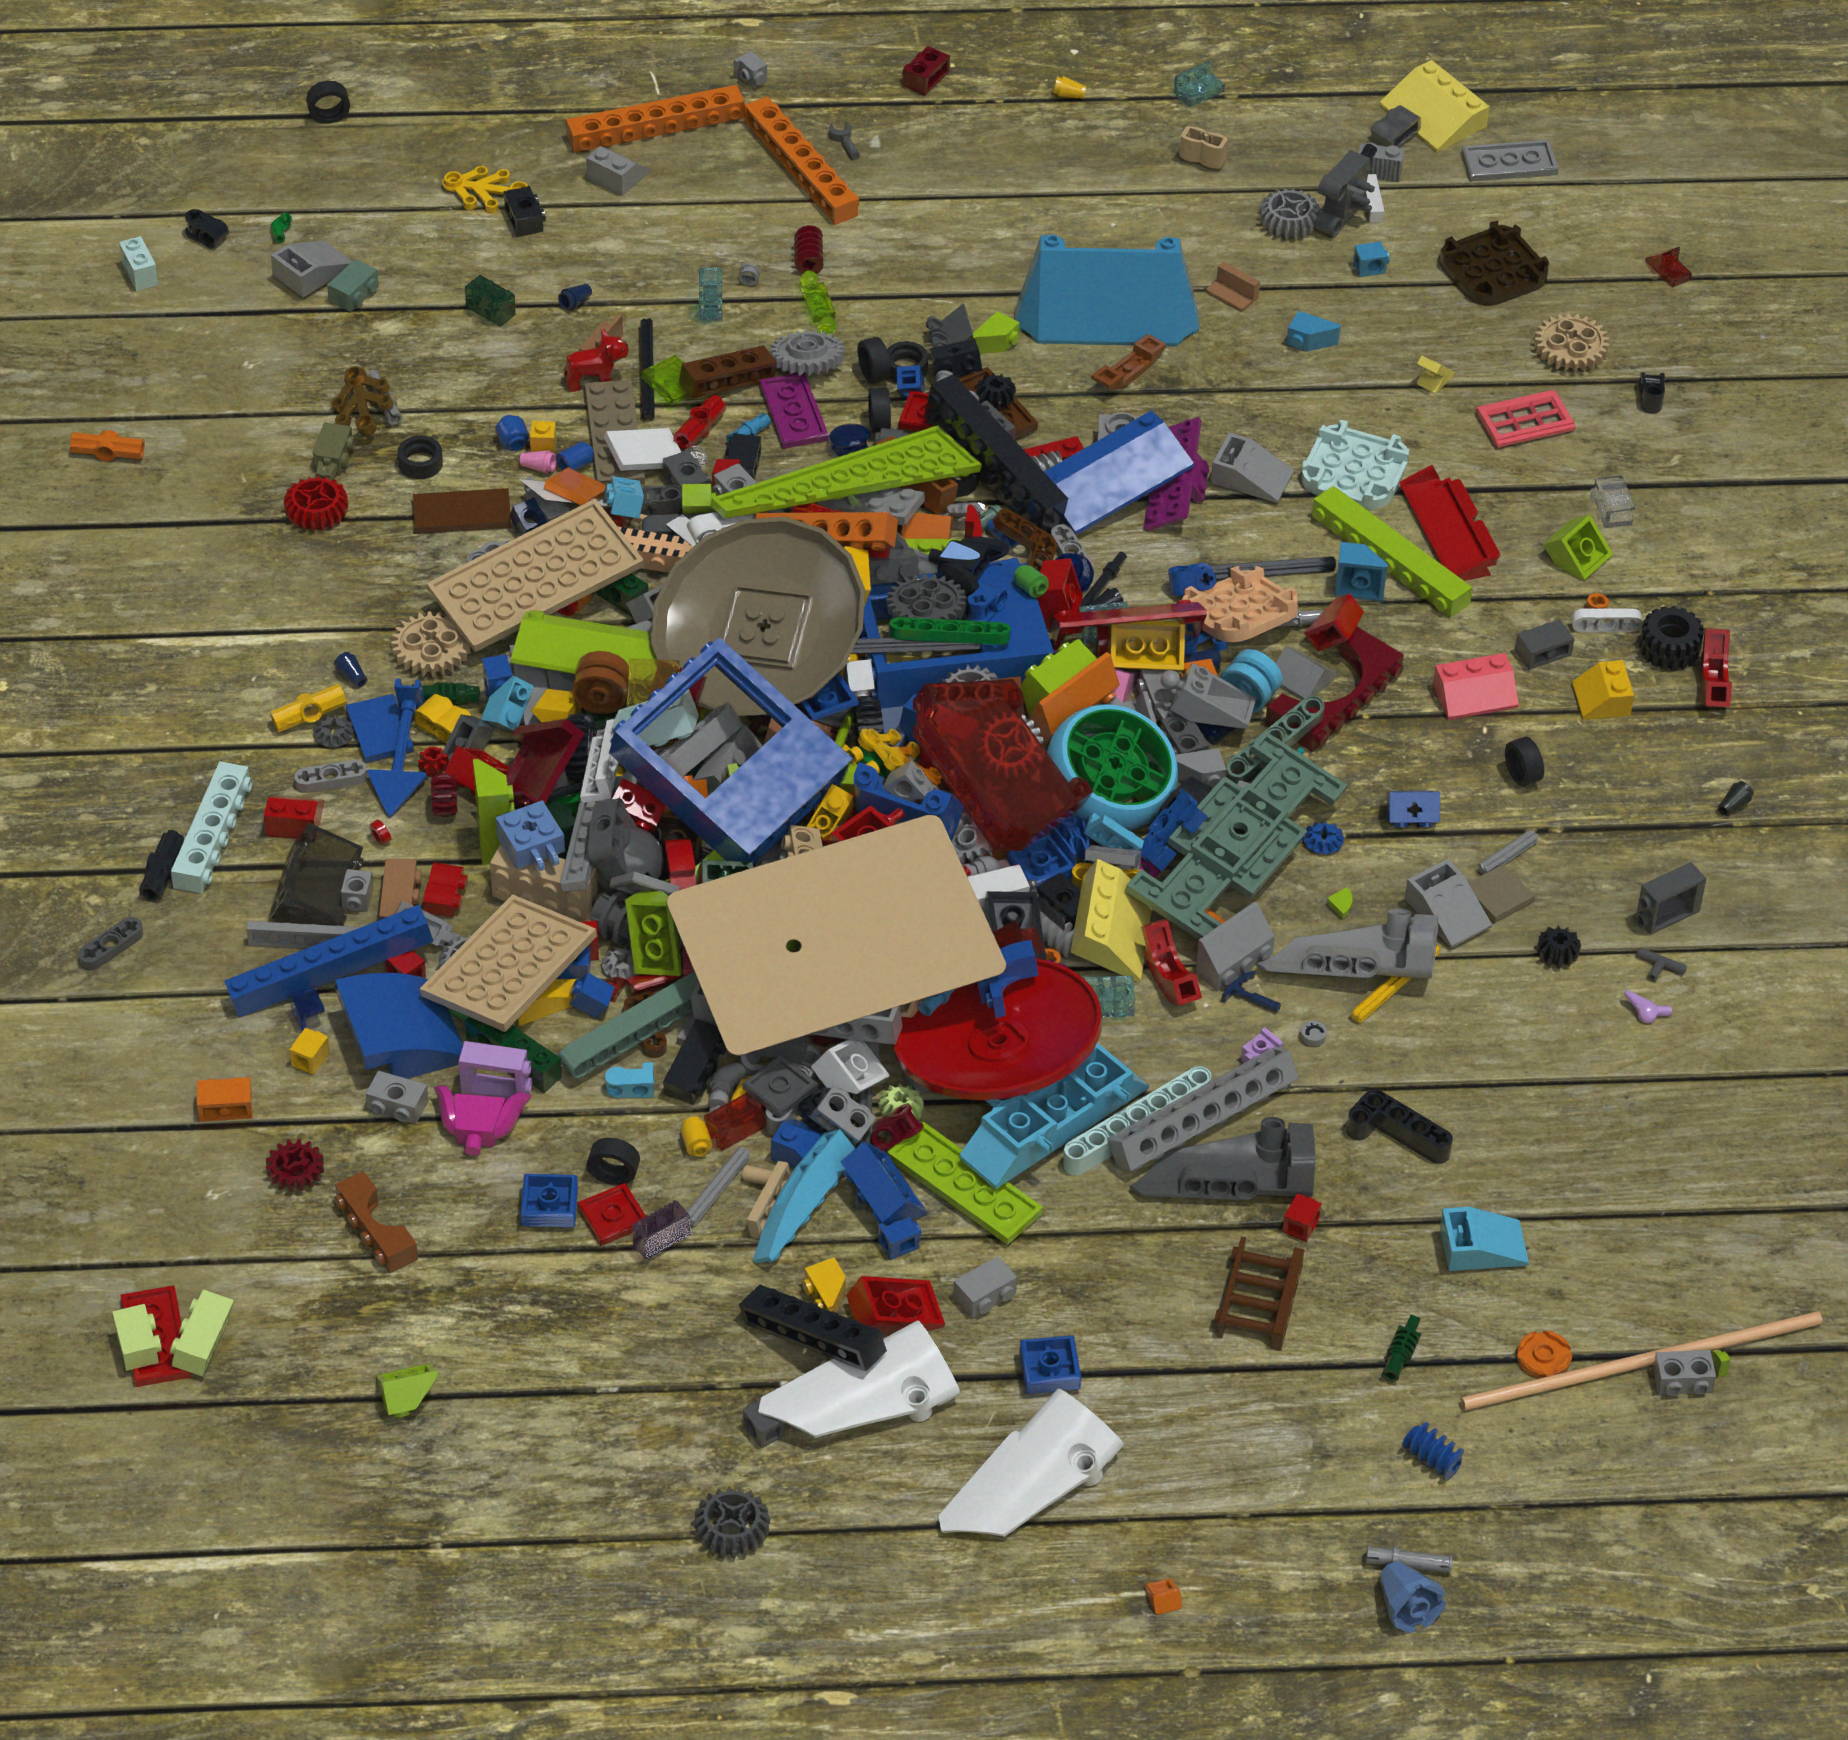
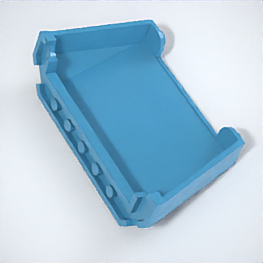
[1015,234,1199,346]

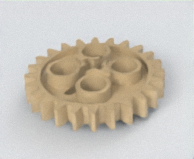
[1534,313,1610,372]
[391,611,471,677]

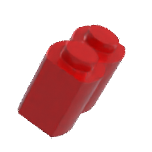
[423,862,468,917]

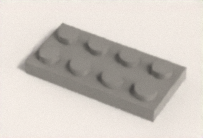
[817,488,925,526]

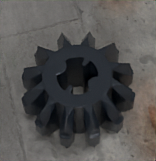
[976,373,1016,411]
[1537,925,1581,969]

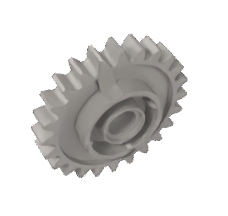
[770,330,845,376]

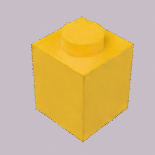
[530,421,557,453]
[289,1028,330,1075]

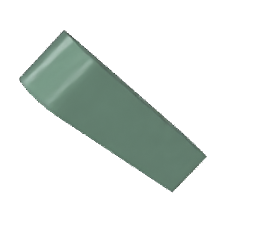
[1226,695,1324,784]

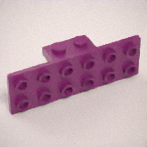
[1144,417,1209,531]

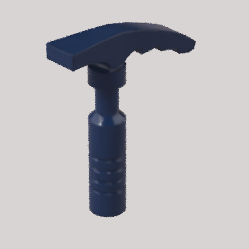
[1221,971,1281,1013]

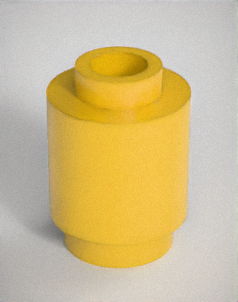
[681,1117,713,1157]

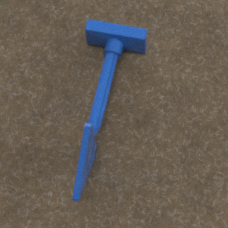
[367,679,427,818]

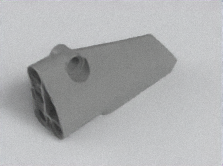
[1256,909,1438,979]

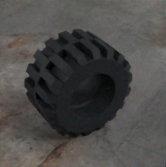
[1639,606,1704,670]

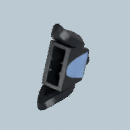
[928,537,1009,596]

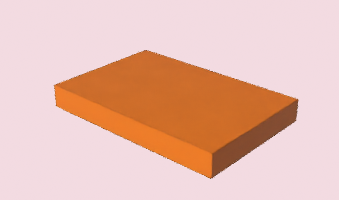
[543,468,606,506]

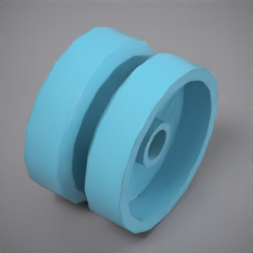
[1219,649,1283,713]

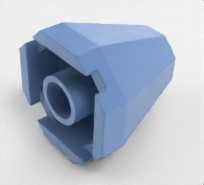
[1380,1561,1445,1633]

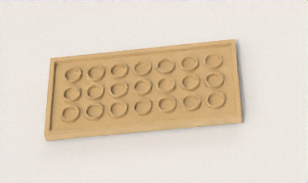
[427,499,645,652]

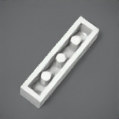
[1365,174,1384,223]

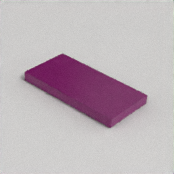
[759,373,829,449]

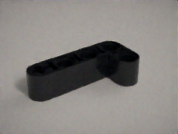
[1346,1089,1453,1164]

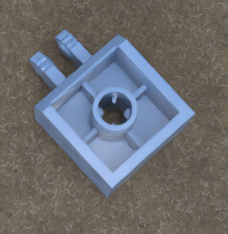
[496,800,565,871]

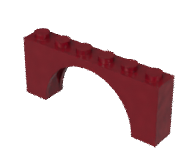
[1265,627,1404,752]

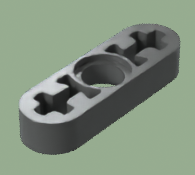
[78,917,143,970]

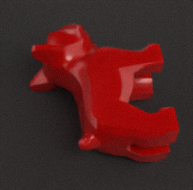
[563,329,629,392]

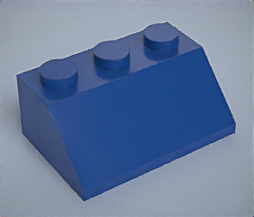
[840,1141,928,1225]

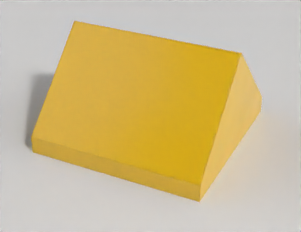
[531,689,581,722]

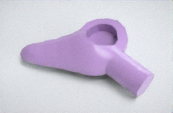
[1625,990,1672,1024]

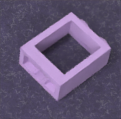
[459,1041,532,1101]

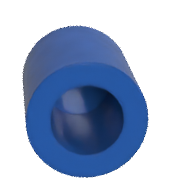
[556,441,594,471]

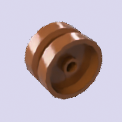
[572,651,631,714]

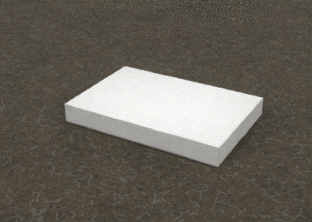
[604,428,681,471]

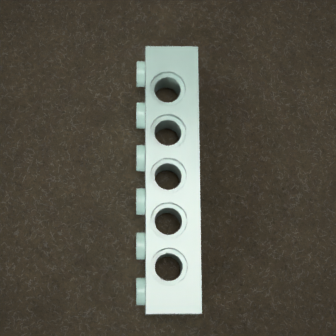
[171,761,253,894]

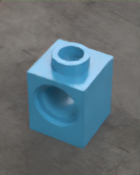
[1353,241,1390,277]

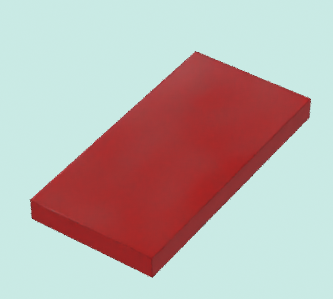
[120,1285,191,1387]

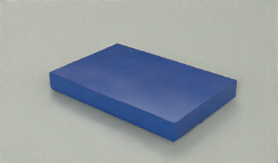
[346,694,414,763]

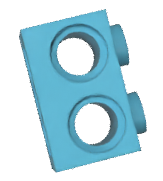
[604,476,644,518]

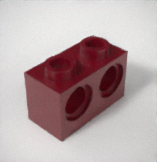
[902,46,950,96]

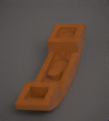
[1091,334,1166,390]

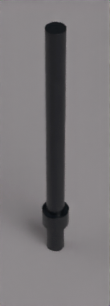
[1050,552,1127,650]

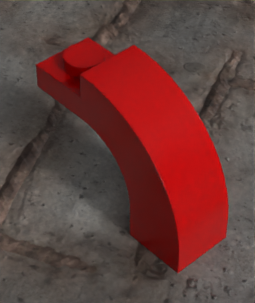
[1701,628,1732,707]
[663,838,697,891]
[1141,919,1202,1006]

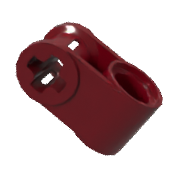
[872,1103,924,1150]

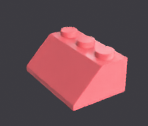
[1433,653,1519,720]

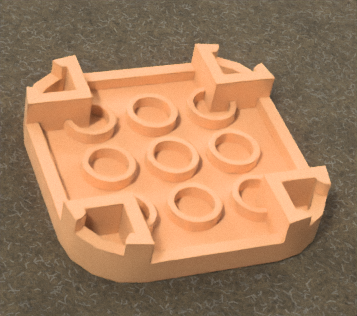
[1181,566,1299,642]

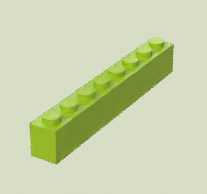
[1312,485,1473,618]

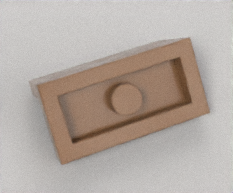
[1206,261,1260,312]
[579,314,623,351]

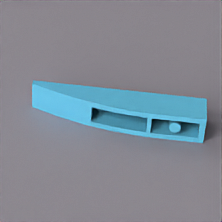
[753,1129,856,1264]

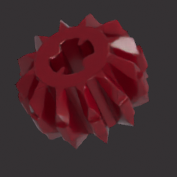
[431,774,458,817]

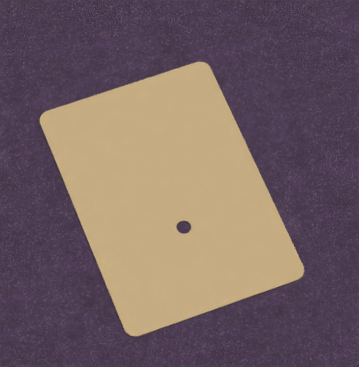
[667,815,1006,1055]

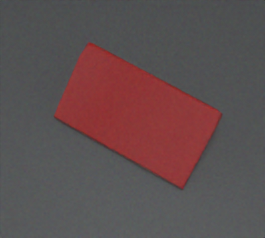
[626,972,683,995]

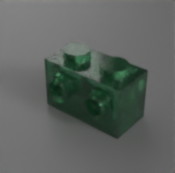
[465,275,516,327]

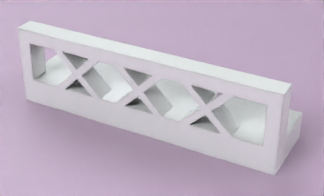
[580,719,619,803]

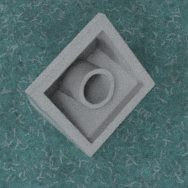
[1276,646,1337,700]

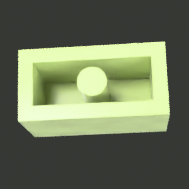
[112,1304,162,1371]

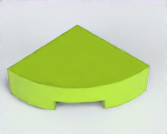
[1327,887,1353,919]
[1711,1350,1731,1378]

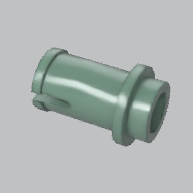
[979,505,1001,532]

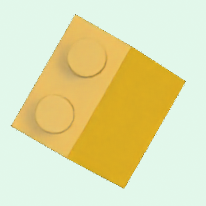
[1572,660,1634,720]

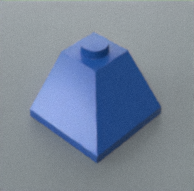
[771,1119,824,1169]

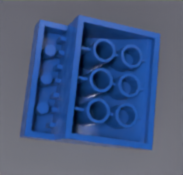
[335,973,463,1079]

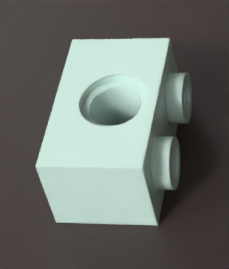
[119,236,158,291]

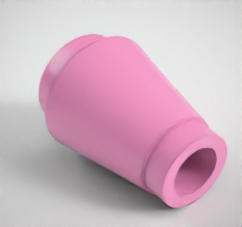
[520,450,557,474]

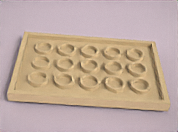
[420,894,597,1032]

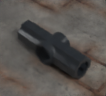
[139,830,184,902]

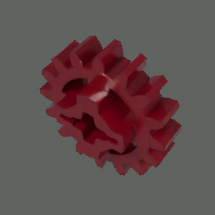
[266,1139,324,1192]

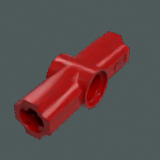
[674,394,726,450]

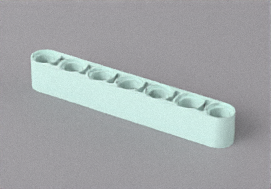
[1063,1066,1212,1176]

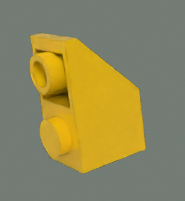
[807,784,855,838]
[802,1257,846,1313]

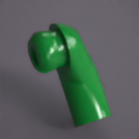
[271,213,292,243]

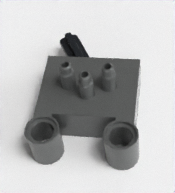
[1313,144,1377,238]

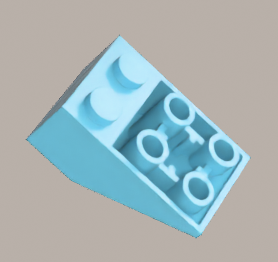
[1440,1207,1529,1271]

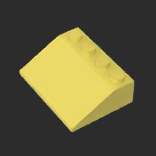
[1379,60,1490,152]
[1070,859,1152,982]

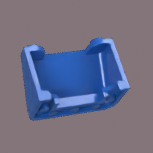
[853,762,965,842]

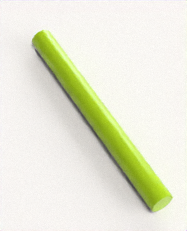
[835,711,854,749]

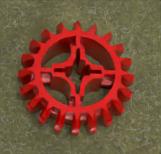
[283,475,349,532]

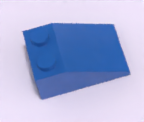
[795,673,859,721]

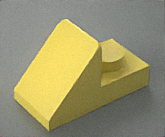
[1417,355,1455,393]

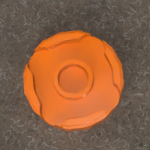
[1517,1330,1572,1379]

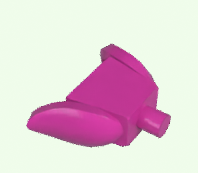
[434,1085,532,1156]

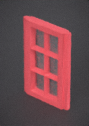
[1476,390,1576,448]

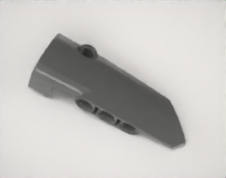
[1130,1117,1315,1200]

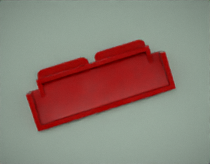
[1399,464,1500,581]

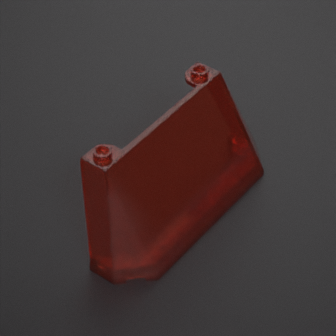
[913,679,1094,851]

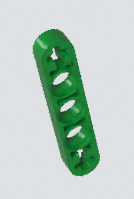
[889,617,1011,645]

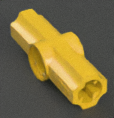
[270,683,347,733]

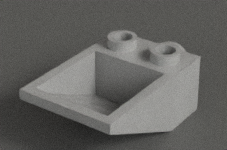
[1160,662,1256,729]

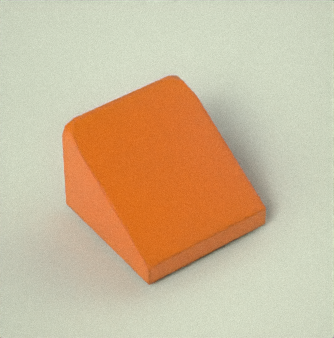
[1144,1578,1182,1615]

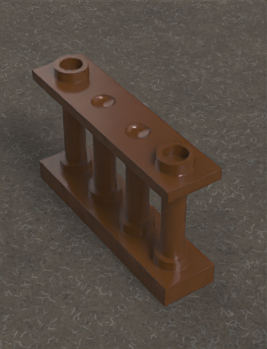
[1214,1236,1305,1351]

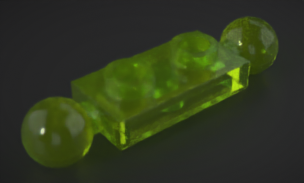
[800,271,837,334]

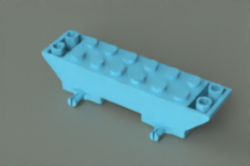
[959,1043,1149,1190]

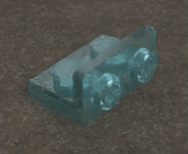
[1174,61,1225,107]

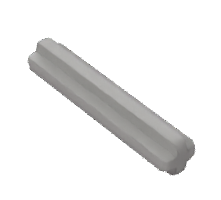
[1478,830,1538,874]

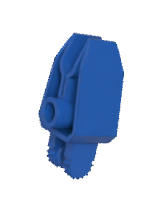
[1050,811,1089,866]

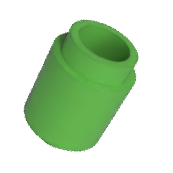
[1014,565,1049,598]

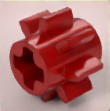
[418,747,449,777]

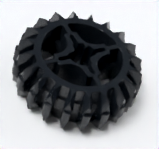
[854,697,884,747]
[564,713,596,781]

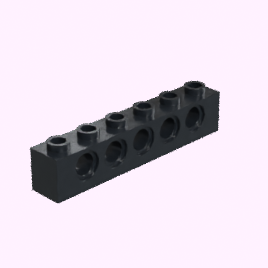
[739,1284,887,1372]

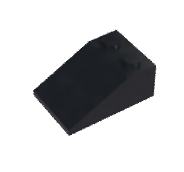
[986,891,1046,960]

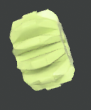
[878,1083,924,1120]

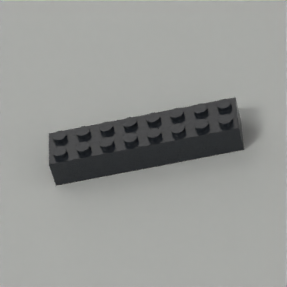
[924,374,1069,535]

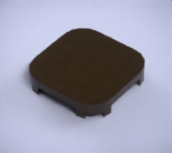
[1440,221,1549,306]

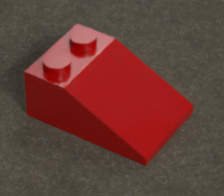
[846,1276,945,1339]

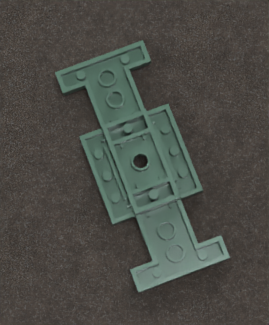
[1125,731,1348,940]

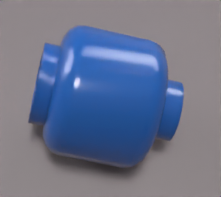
[495,415,529,451]

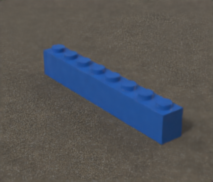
[224,905,434,1018]

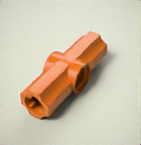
[70,430,145,462]

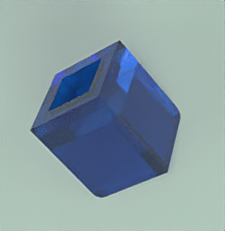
[290,987,325,1032]

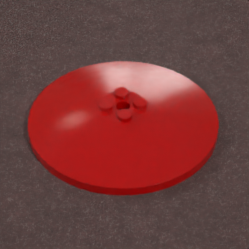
[893,958,1102,1100]

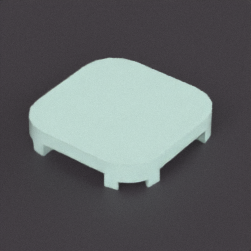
[1301,420,1409,510]

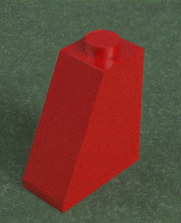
[1304,593,1364,652]

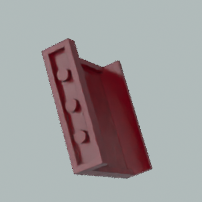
[474,719,585,810]

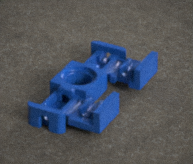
[1140,789,1208,871]

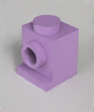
[1241,1027,1283,1063]

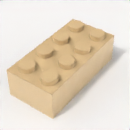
[490,844,598,922]

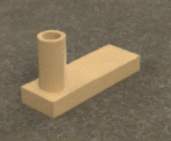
[743,1161,791,1239]

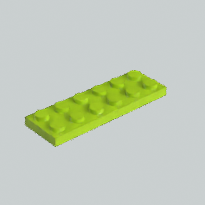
[888,1122,1043,1245]

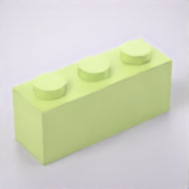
[170,1289,234,1377]

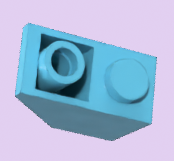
[481,676,534,731]

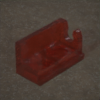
[703,1093,765,1151]

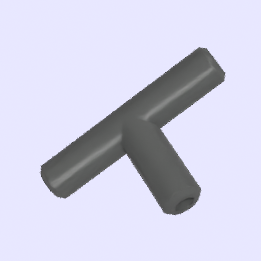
[1637,948,1687,981]

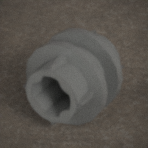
[590,891,631,946]

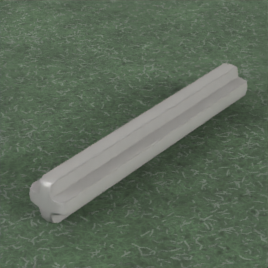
[683,1146,750,1227]

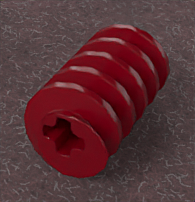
[794,225,824,276]

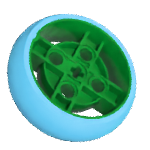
[1046,704,1178,831]

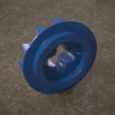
[1304,820,1344,854]

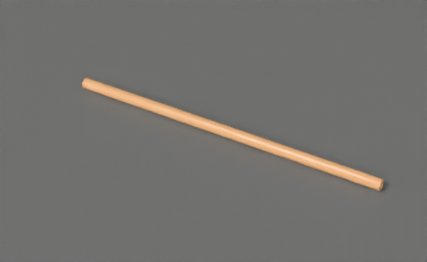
[1461,1311,1822,1411]

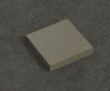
[1468,864,1535,923]

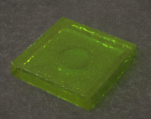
[640,355,690,405]

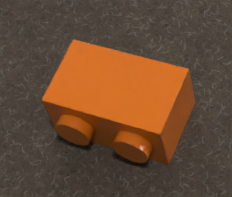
[197,1077,253,1122]

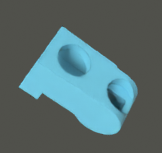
[605,1062,654,1098]

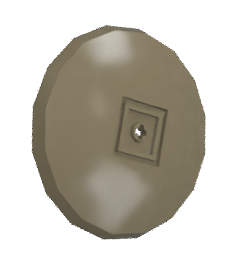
[651,517,865,717]

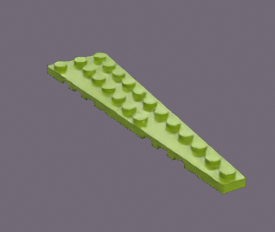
[710,426,982,519]

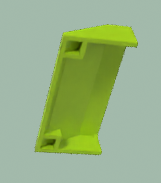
[510,610,659,686]

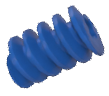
[1402,1422,1464,1480]

